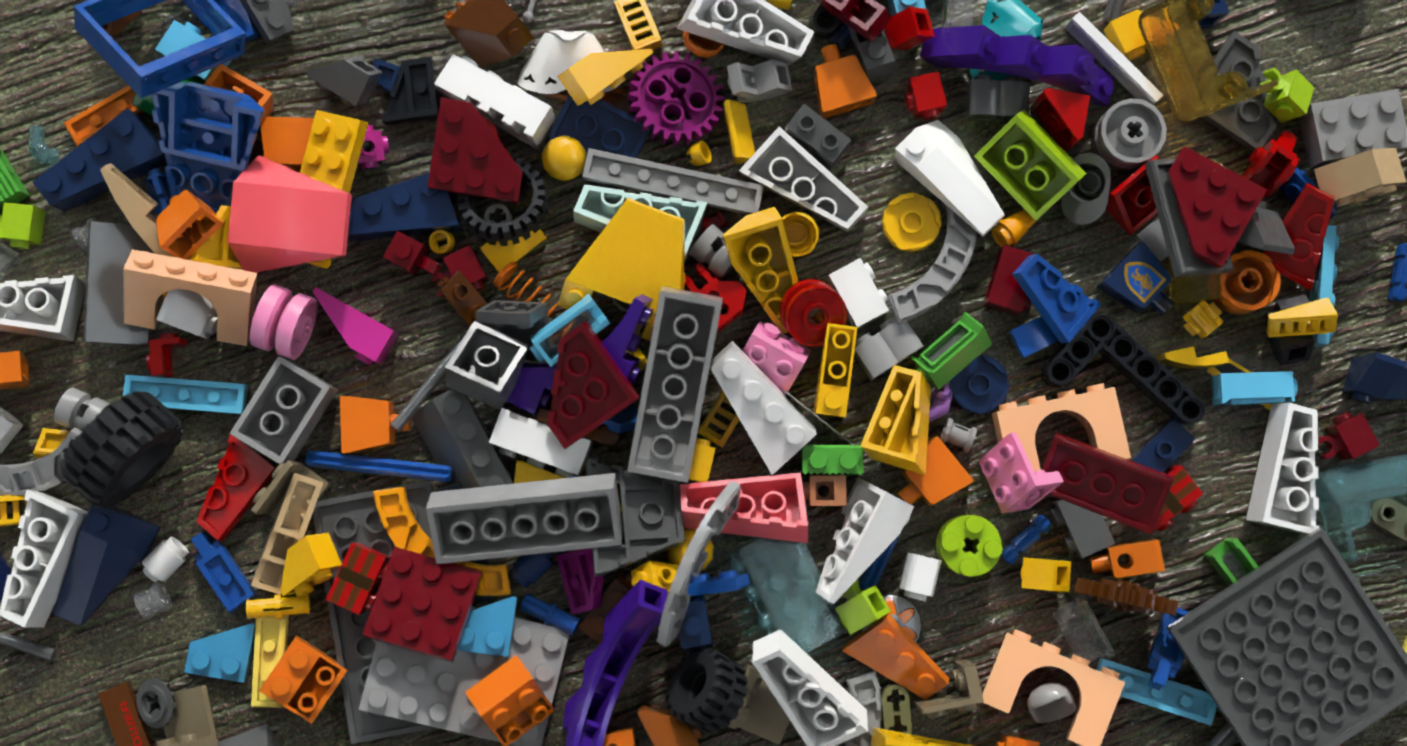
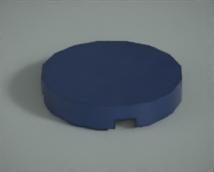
[949,355,1009,414]

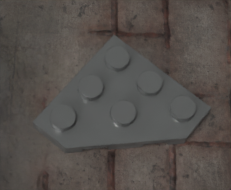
[1182,31,1276,152]

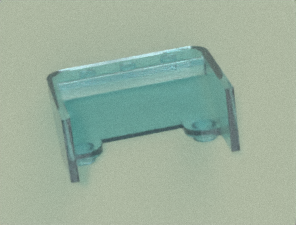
[1315,453,1407,561]

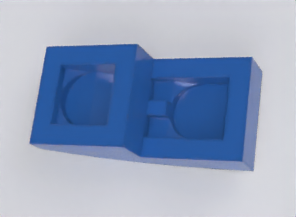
[1008,316,1059,359]

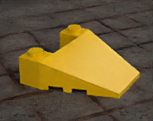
[557,198,685,341]

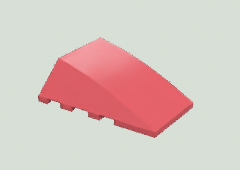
[228,155,352,274]

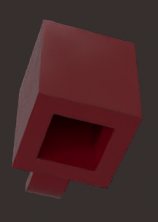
[383,231,442,276]
[431,245,489,297]
[1318,411,1380,460]

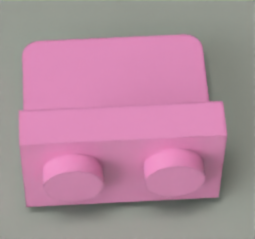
[742,321,811,396]

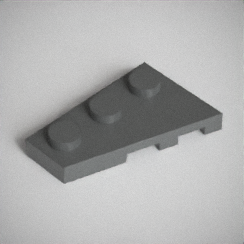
[240,0,295,44]

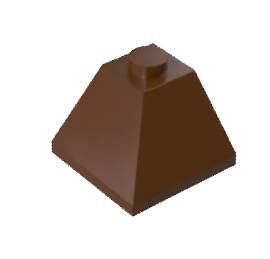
[443,0,534,68]

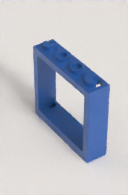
[74,0,246,99]

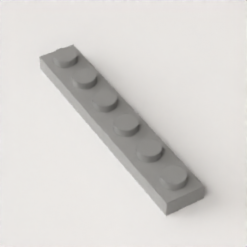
[582,148,764,215]

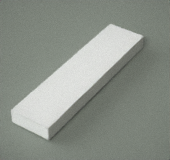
[1065,11,1163,105]

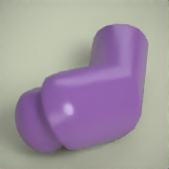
[929,384,952,423]

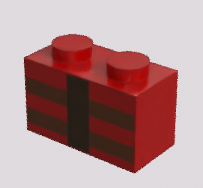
[1153,465,1203,532]
[325,542,390,615]

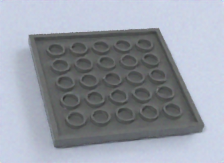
[1166,528,1407,746]

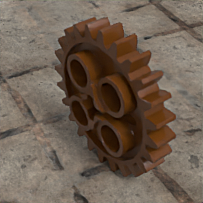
[1074,578,1179,616]

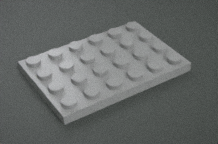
[358,607,569,746]

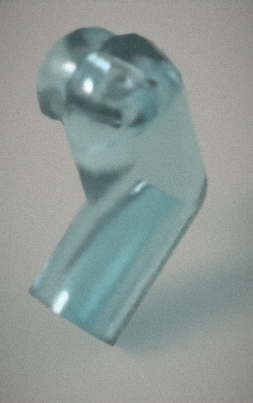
[29,125,59,165]

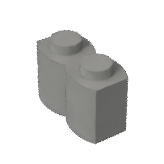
[854,316,923,381]

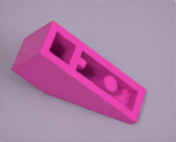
[313,287,399,366]

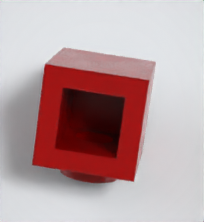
[884,7,935,51]
[905,71,947,121]

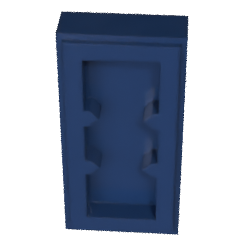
[1130,418,1195,472]

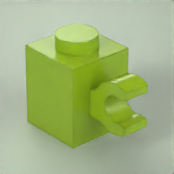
[1259,68,1314,123]
[0,202,46,249]
[835,580,891,635]

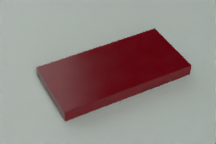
[1042,433,1174,535]

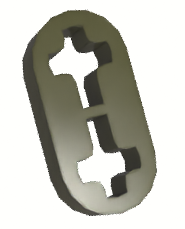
[881,683,912,735]

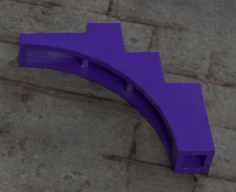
[920,25,1114,106]
[507,294,653,414]
[563,579,667,746]

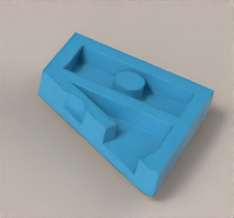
[458,596,517,657]
[184,623,255,683]

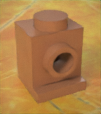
[802,475,847,506]

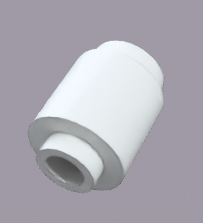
[142,536,189,582]

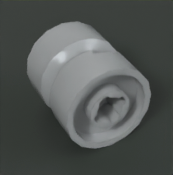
[688,224,733,280]
[54,387,111,431]

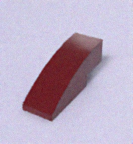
[815,0,892,43]

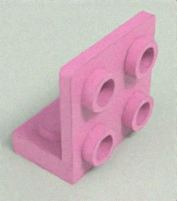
[979,432,1064,514]

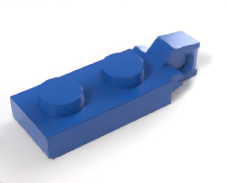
[190,532,258,613]
[687,570,750,596]
[1147,607,1189,691]

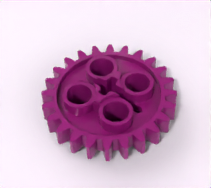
[628,51,724,146]

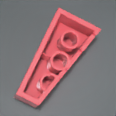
[679,472,808,543]

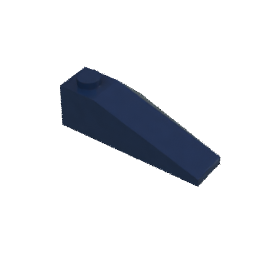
[1342,352,1407,404]
[53,505,161,626]

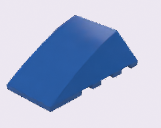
[149,82,264,213]

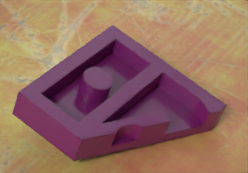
[556,548,604,614]

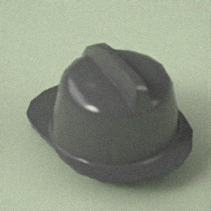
[1061,153,1111,225]

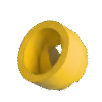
[686,140,712,166]
[429,230,455,254]

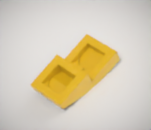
[1156,346,1229,369]

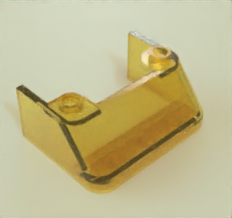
[1138,0,1278,121]

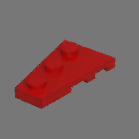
[1262,183,1334,291]
[196,434,277,541]

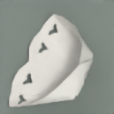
[518,30,619,94]

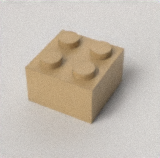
[1314,148,1406,207]

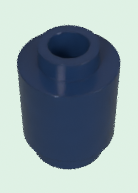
[509,552,554,588]

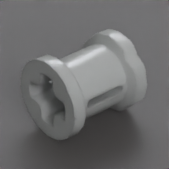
[940,418,977,453]

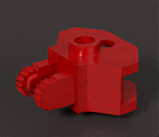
[1242,131,1300,198]
[684,263,747,332]

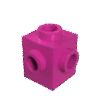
[358,125,389,169]

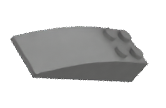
[627,286,722,483]

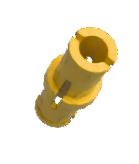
[246,594,310,619]

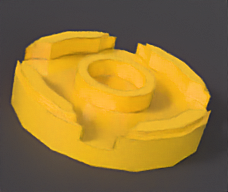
[882,192,942,252]

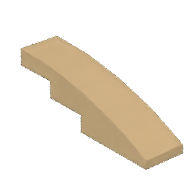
[100,163,173,257]
[251,473,324,595]

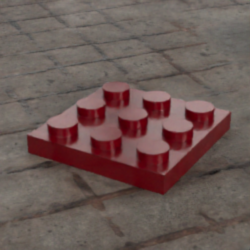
[362,547,483,662]

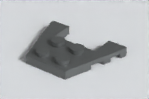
[585,459,685,577]

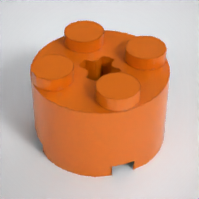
[1209,250,1281,315]

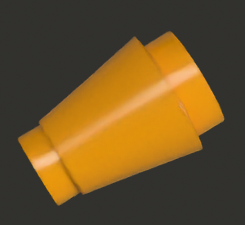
[991,209,1036,247]

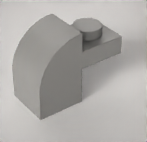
[727,59,793,102]

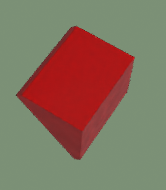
[1031,88,1090,153]
[1106,155,1160,236]

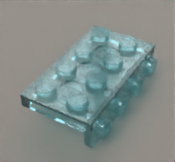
[731,538,848,654]

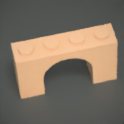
[123,249,257,346]
[991,383,1131,472]
[982,629,1125,746]

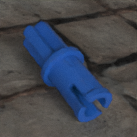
[520,594,580,636]

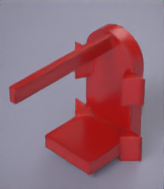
[701,210,728,232]

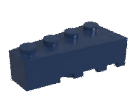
[33,108,167,212]
[347,172,464,242]

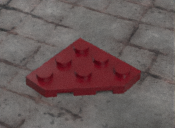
[427,97,523,203]
[1166,146,1267,270]
[547,321,640,449]

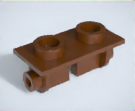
[438,270,487,327]

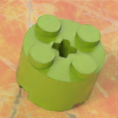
[936,515,1003,577]

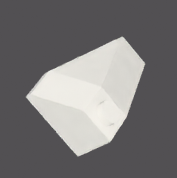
[895,120,1004,237]
[156,289,217,340]
[816,477,914,604]

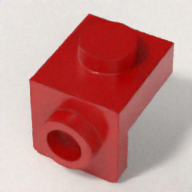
[146,333,188,378]

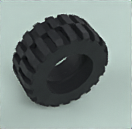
[60,391,183,508]

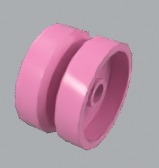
[250,284,318,360]

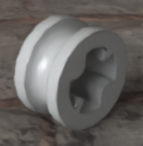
[484,204,512,223]

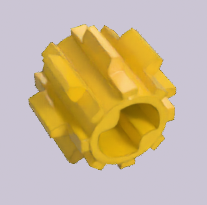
[1183,300,1224,339]

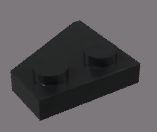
[382,57,439,125]

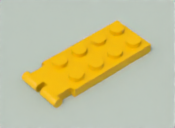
[300,110,368,269]

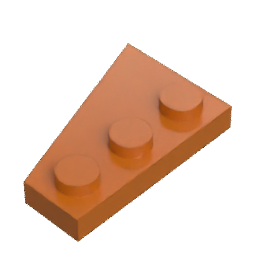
[842,613,950,700]

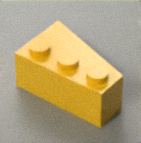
[860,365,931,475]

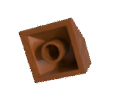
[637,703,702,746]

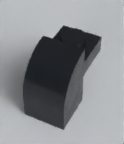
[1266,295,1315,366]

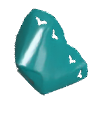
[970,0,1043,81]

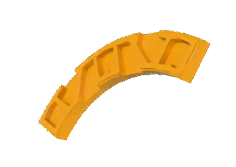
[373,487,511,596]

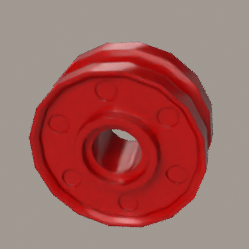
[779,279,847,347]

